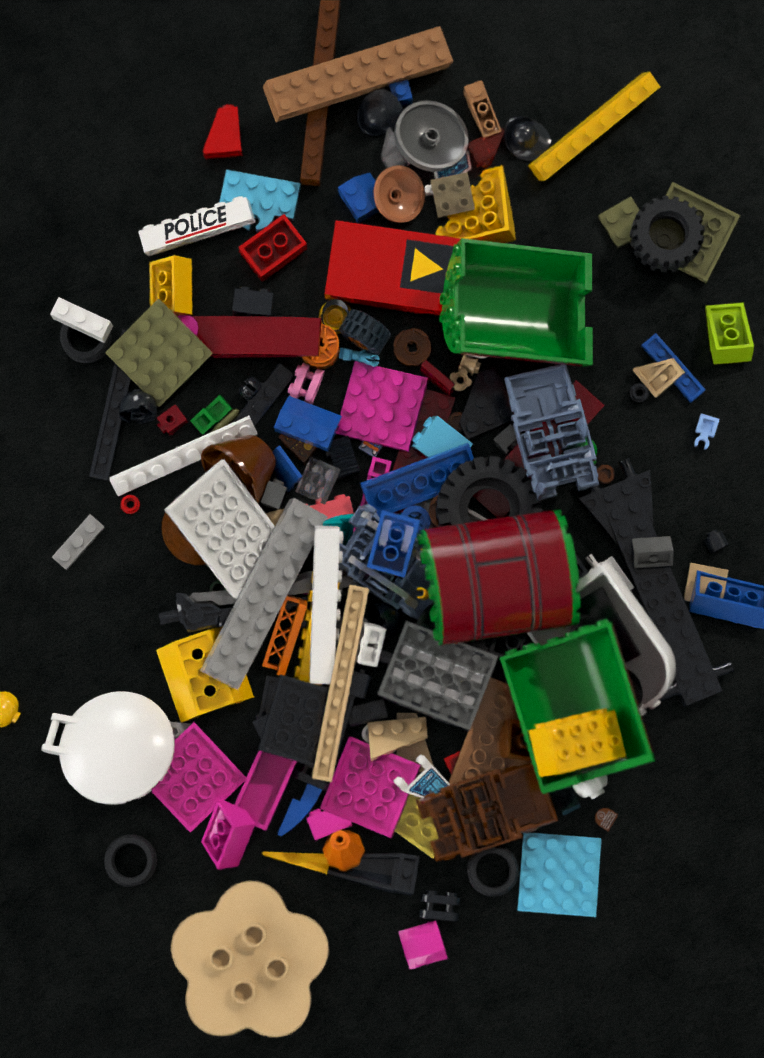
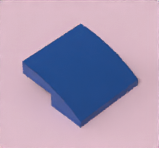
[273,445,302,492]

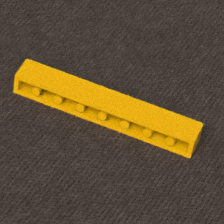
[528,72,660,181]

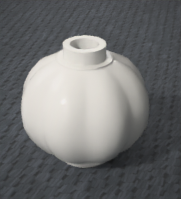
[572,768,608,799]

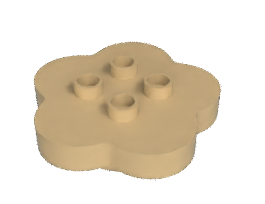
[171,881,329,1037]

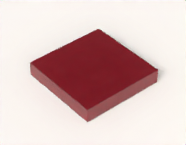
[420,360,455,396]

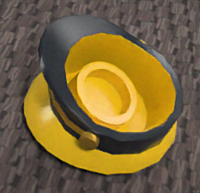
[319,299,351,334]

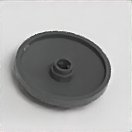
[394,101,469,172]

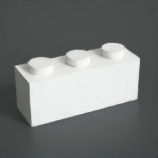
[50,297,113,343]

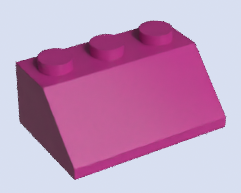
[202,799,255,869]

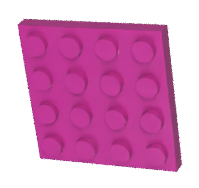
[336,361,429,452]
[151,722,246,832]
[320,736,421,838]

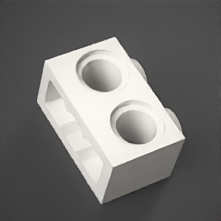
[355,622,386,667]

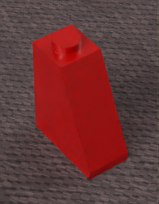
[203,105,242,159]

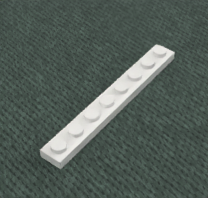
[110,416,257,496]

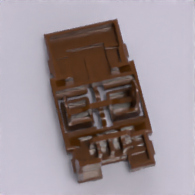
[416,762,558,861]

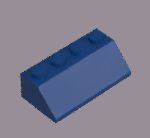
[689,570,764,629]

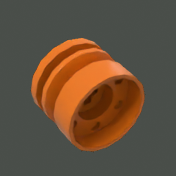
[302,324,340,369]

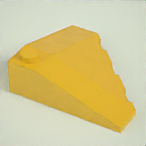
[436,166,516,243]

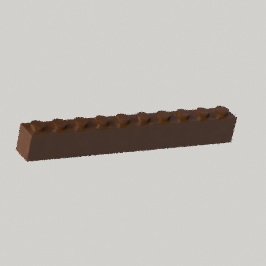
[301,0,340,186]

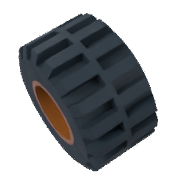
[339,309,391,355]

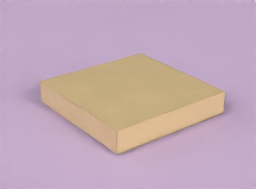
[683,563,728,602]

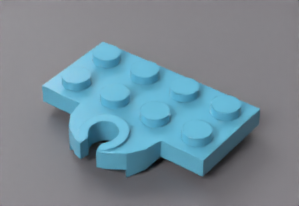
[219,170,300,232]

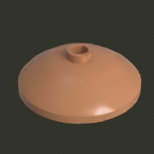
[374,165,425,223]

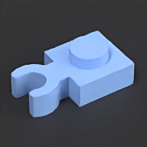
[694,413,719,450]

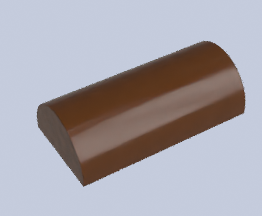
[499,719,532,762]

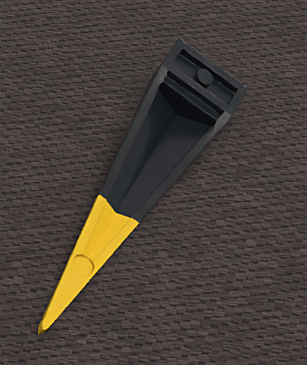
[262,852,420,896]

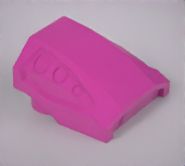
[398,920,447,969]

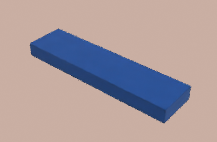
[641,333,706,403]

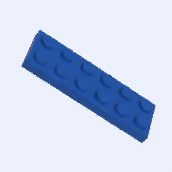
[360,443,474,517]

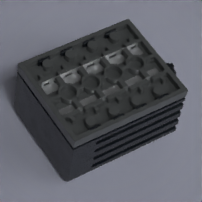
[378,621,498,732]

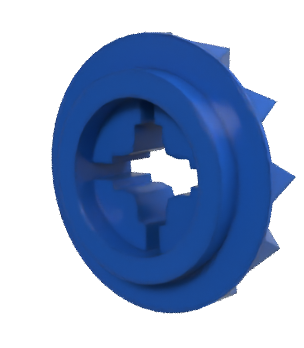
[401,506,430,536]

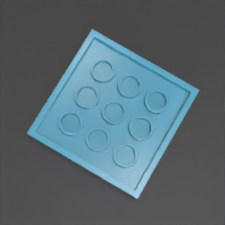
[517,832,601,917]

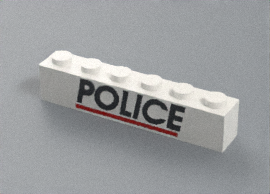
[138,196,256,256]

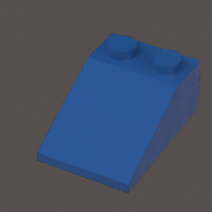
[367,510,420,578]

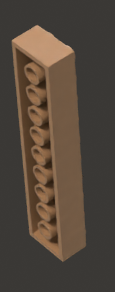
[263,26,453,122]

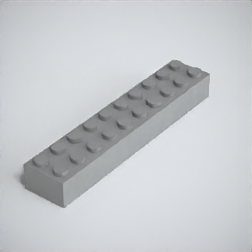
[200,498,328,689]

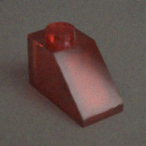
[468,128,504,168]

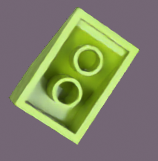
[706,303,754,364]

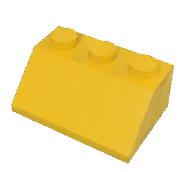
[150,255,192,316]

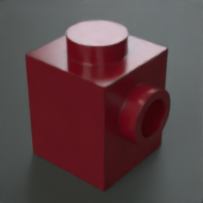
[157,404,188,436]

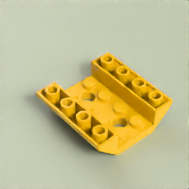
[156,626,254,723]

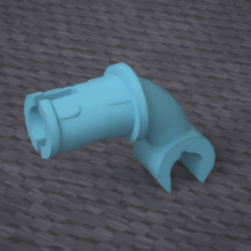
[339,348,380,367]

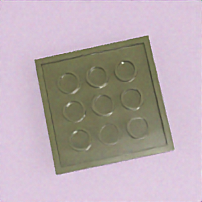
[649,182,740,283]
[105,299,213,407]

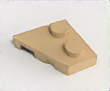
[632,358,685,398]

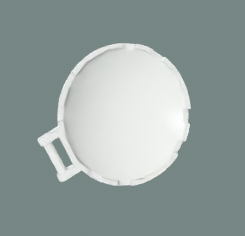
[41,692,175,805]

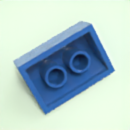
[274,396,342,452]

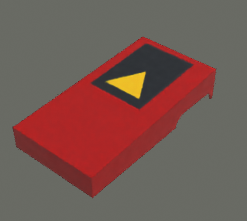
[325,220,461,315]

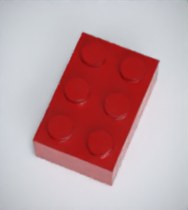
[238,214,308,282]

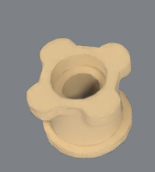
[458,354,481,376]
[450,368,472,391]

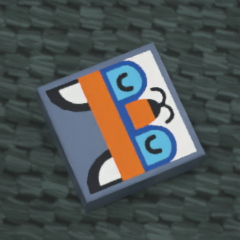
[359,441,383,457]

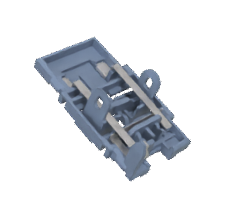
[338,504,433,620]

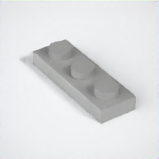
[52,514,105,570]

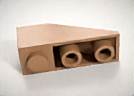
[464,80,502,138]

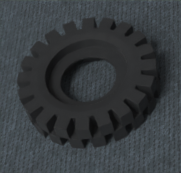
[435,456,543,527]

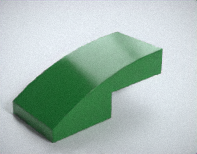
[190,395,233,435]

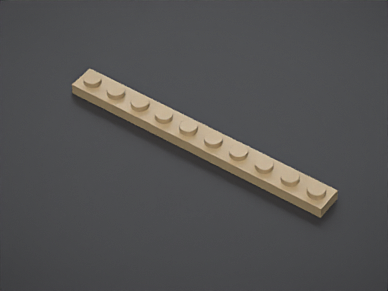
[312,585,369,782]

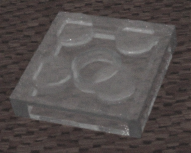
[295,457,341,504]

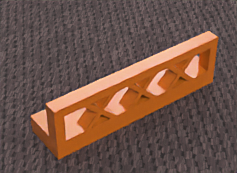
[262,595,307,676]

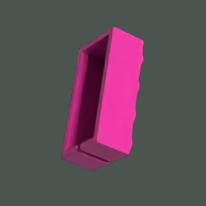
[235,751,298,831]

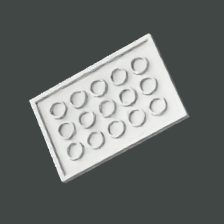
[165,459,275,599]

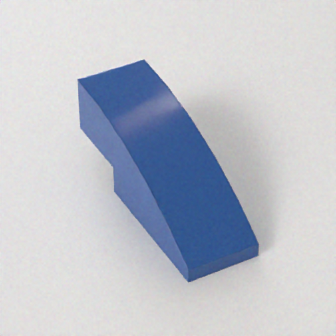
[277,784,322,836]

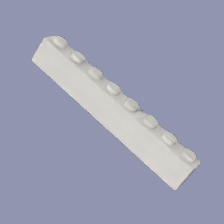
[309,526,343,684]

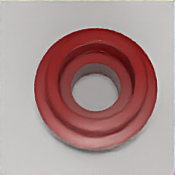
[121,495,140,514]

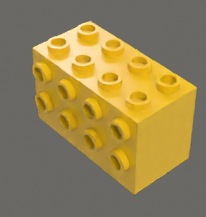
[529,708,626,777]

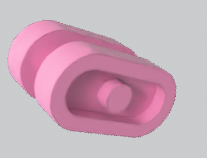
[287,363,325,404]

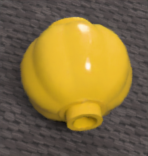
[0,691,21,728]

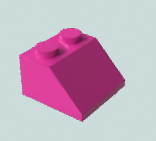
[306,809,352,840]

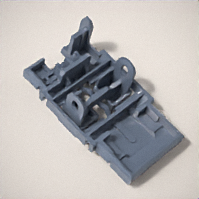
[504,364,599,501]

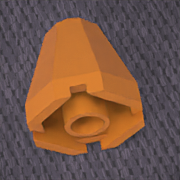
[323,829,365,872]

